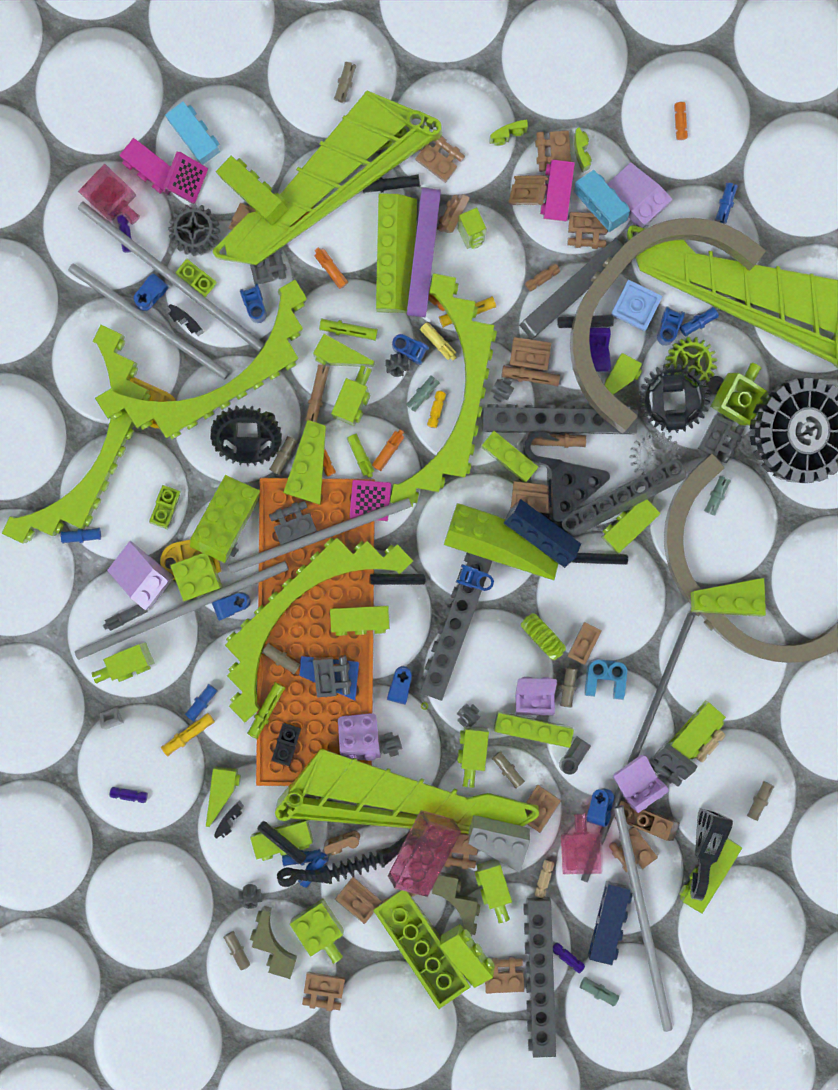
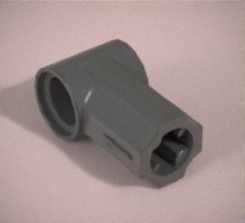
[559,737,591,775]

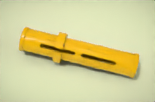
[439,296,496,328]
[161,713,215,757]

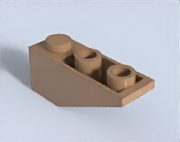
[615,801,680,841]

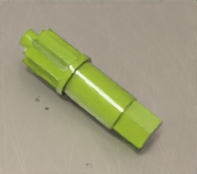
[347,433,374,478]

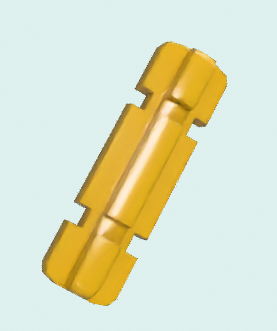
[427,391,446,428]

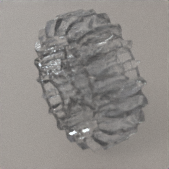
[629,431,682,483]

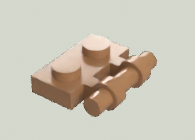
[535,131,571,172]
[415,136,465,183]
[437,194,470,233]
[567,212,607,249]
[609,827,658,872]
[437,831,478,869]
[485,957,524,994]
[302,972,345,1011]

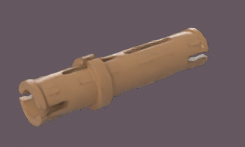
[305,364,330,423]
[501,365,560,387]
[528,433,586,448]

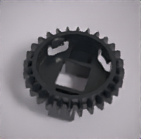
[639,362,711,433]
[210,405,282,467]

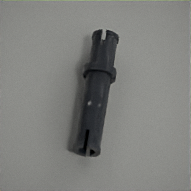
[363,174,420,194]

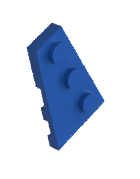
[299,656,359,700]

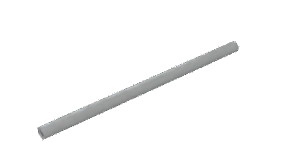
[68,263,230,380]
[228,498,412,574]

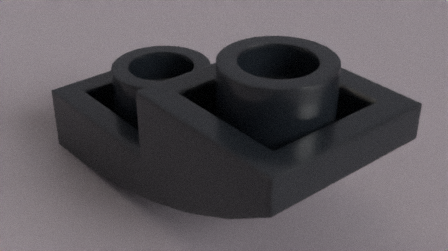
[168,304,204,336]
[271,723,301,767]
[214,800,244,839]

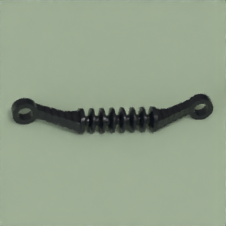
[277,829,427,887]

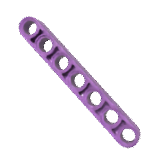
[407,187,441,318]

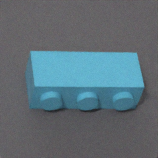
[165,101,220,165]
[574,170,630,232]

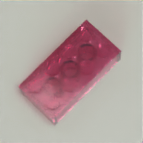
[388,810,461,897]

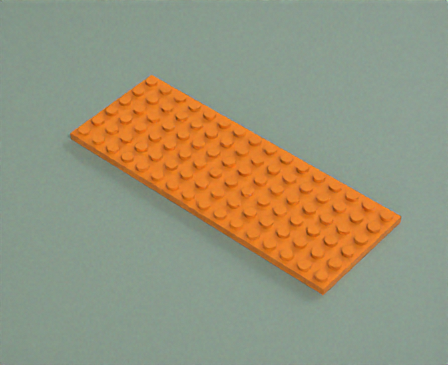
[256,478,375,786]

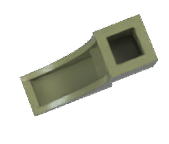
[432,871,480,937]
[250,906,297,979]

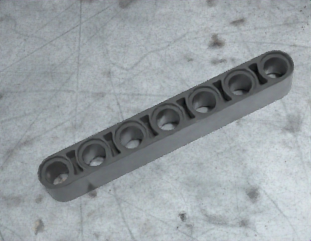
[519,237,623,339]
[562,460,686,536]

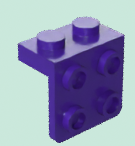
[572,328,611,372]

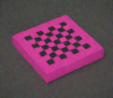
[163,151,208,204]
[350,480,391,521]

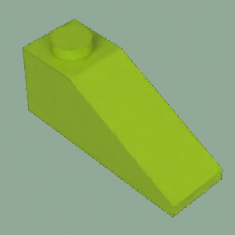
[313,334,375,367]
[604,353,642,395]
[206,766,241,827]

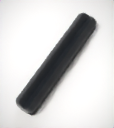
[557,315,614,328]
[572,553,628,565]
[369,574,426,585]
[257,821,307,864]

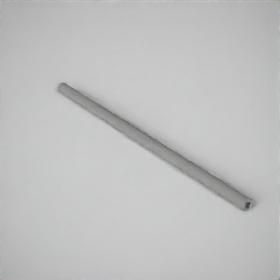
[78,201,265,352]
[75,561,289,660]
[614,805,673,1032]

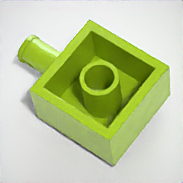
[710,363,767,426]
[331,365,372,426]
[92,642,155,684]
[457,726,489,788]
[474,859,512,923]
[289,898,344,964]

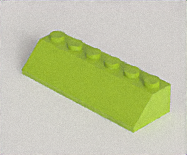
[376,193,417,313]

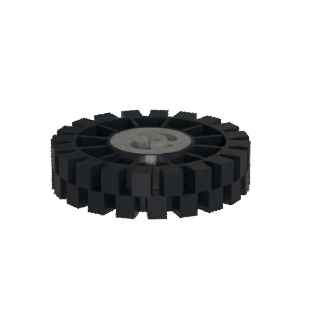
[749,378,838,483]

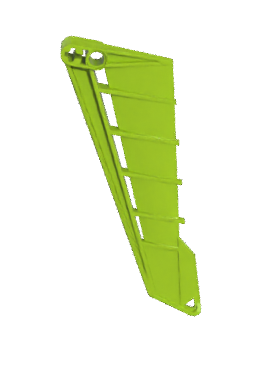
[212,90,442,265]
[627,225,838,368]
[275,748,539,834]

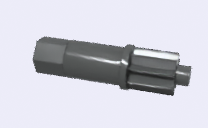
[103,604,148,631]

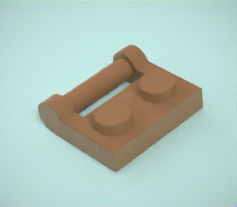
[324,830,360,855]

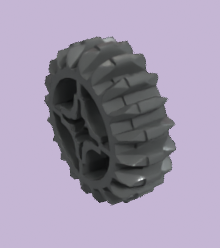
[168,204,220,256]

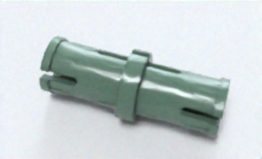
[406,375,440,412]
[704,476,731,516]
[579,977,619,1007]

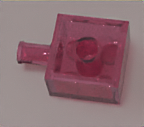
[78,163,140,225]
[561,814,603,874]

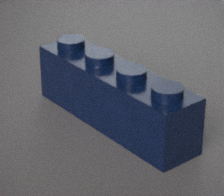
[504,499,582,568]
[588,881,633,965]

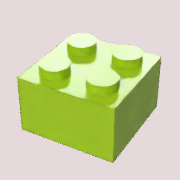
[170,553,223,602]

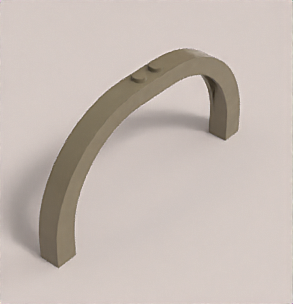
[570,218,766,434]
[664,454,838,663]

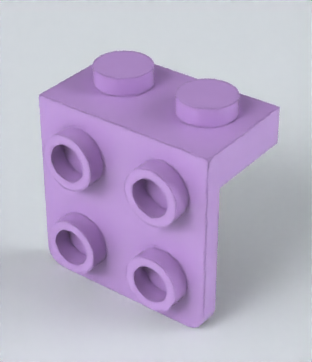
[515,677,557,715]
[338,713,381,761]
[613,755,669,813]

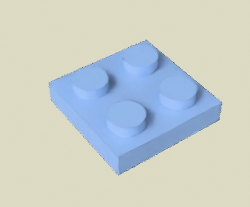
[611,279,663,332]

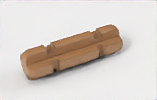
[525,264,560,291]

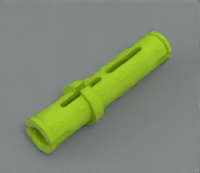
[319,318,378,341]
[247,682,285,739]

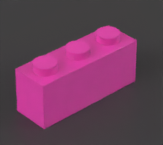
[119,137,171,195]
[540,160,575,222]

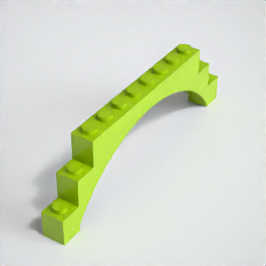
[390,273,497,507]
[95,280,307,440]
[1,325,151,544]
[225,538,413,723]

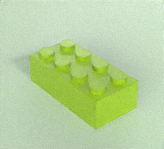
[190,475,260,563]

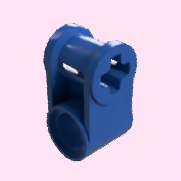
[134,273,169,311]
[240,284,267,323]
[657,306,685,346]
[392,334,430,365]
[456,564,494,591]
[212,593,251,621]
[387,666,412,705]
[586,789,614,828]

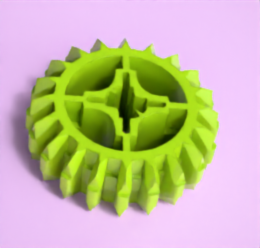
[665,337,717,386]
[521,613,566,660]

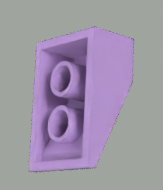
[607,163,673,228]
[107,541,175,610]

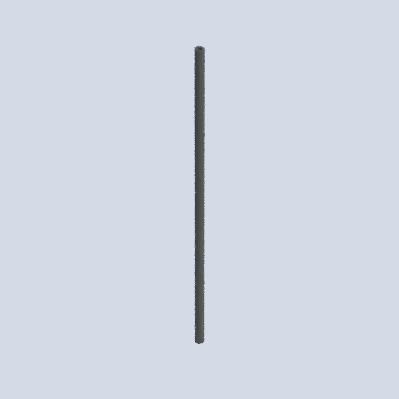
[581,613,695,883]

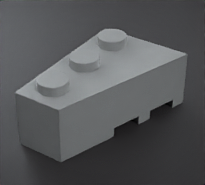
[468,815,530,873]

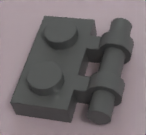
[250,248,287,285]
[698,414,744,463]
[269,501,317,545]
[313,655,351,698]
[649,743,697,787]

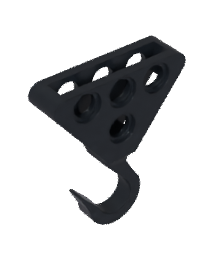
[523,431,610,522]
[690,808,733,901]

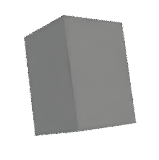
[100,707,124,729]

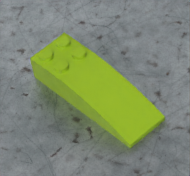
[444,503,559,580]
[373,888,471,1009]

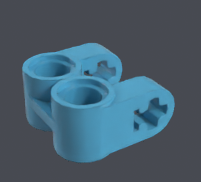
[584,659,627,700]

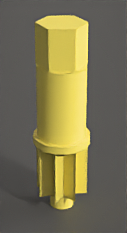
[420,322,457,361]

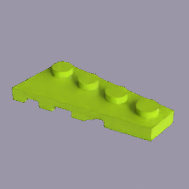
[283,420,326,505]
[691,578,766,617]

